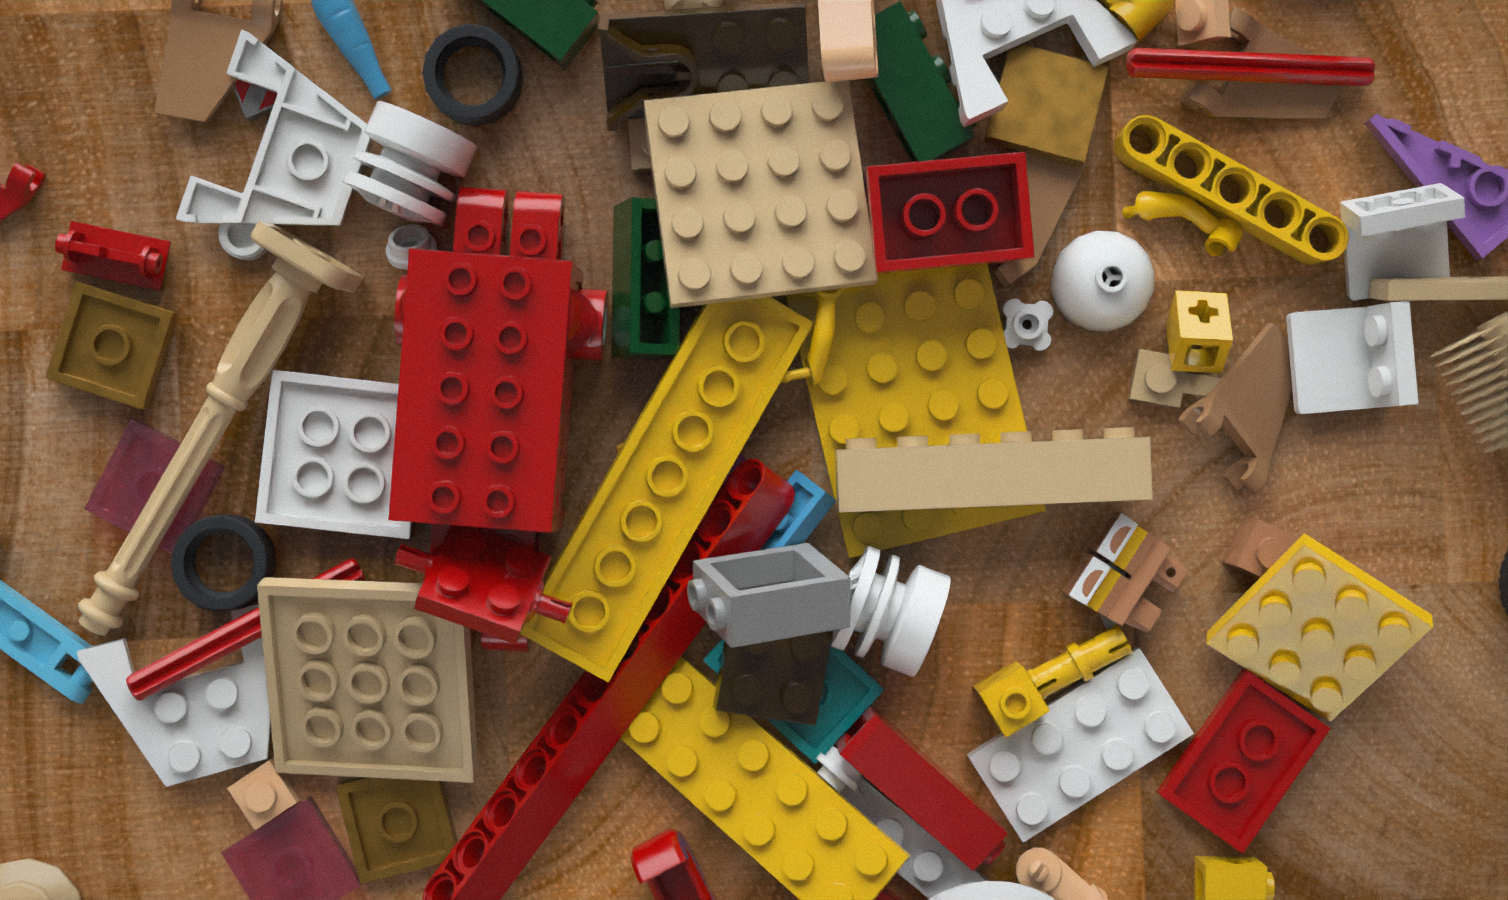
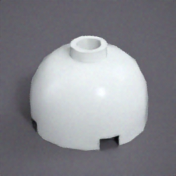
[1050,231,1155,332]

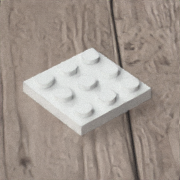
[255,370,413,539]

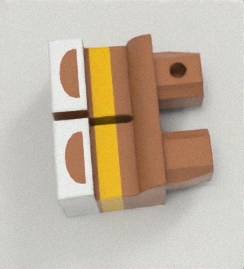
[1061,511,1188,632]

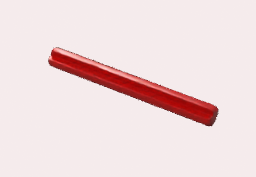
[1126,48,1375,86]
[126,558,365,701]

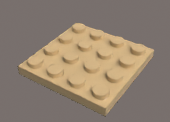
[643,80,878,308]
[257,577,479,783]

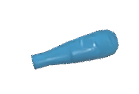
[311,0,392,100]

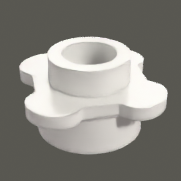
[1003,298,1053,351]

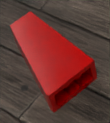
[836,704,1008,871]

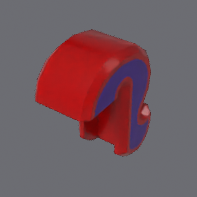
[630,828,717,900]

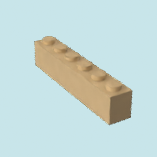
[835,427,1153,513]

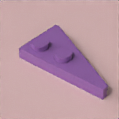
[1364,114,1508,260]

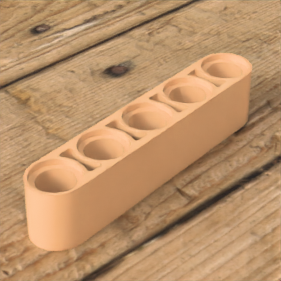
[818,0,878,83]

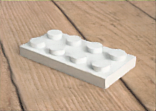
[967,646,1194,843]

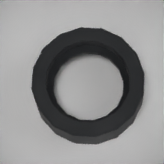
[422,24,523,126]
[171,514,276,612]

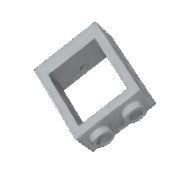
[687,543,851,648]

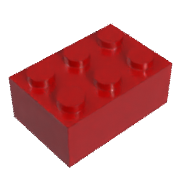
[864,152,1035,274]

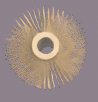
[1430,311,1508,453]

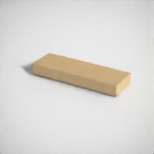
[1369,276,1508,301]

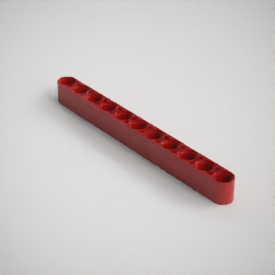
[422,459,795,900]

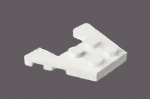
[936,0,1138,127]
[176,30,372,227]
[77,603,271,787]

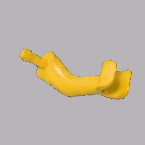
[1122,191,1243,257]
[781,288,845,387]

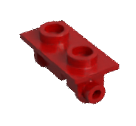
[55,221,171,291]

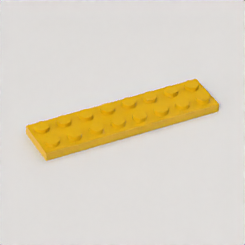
[521,297,814,683]

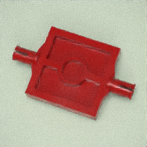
[394,525,573,644]

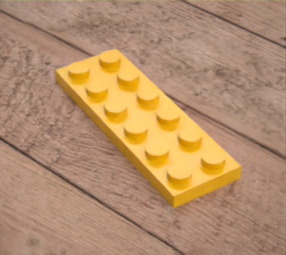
[620,655,911,900]

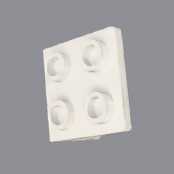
[1340,183,1465,301]
[1286,301,1419,414]

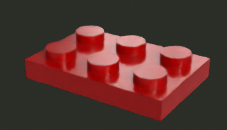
[1156,668,1331,853]

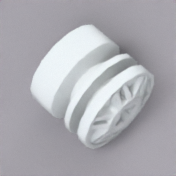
[342,101,478,227]
[830,546,951,677]

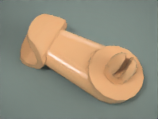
[1016,847,1108,900]

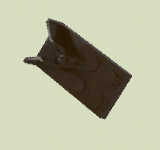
[598,1,809,131]

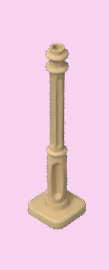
[78,220,364,636]

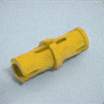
[1027,624,1133,700]

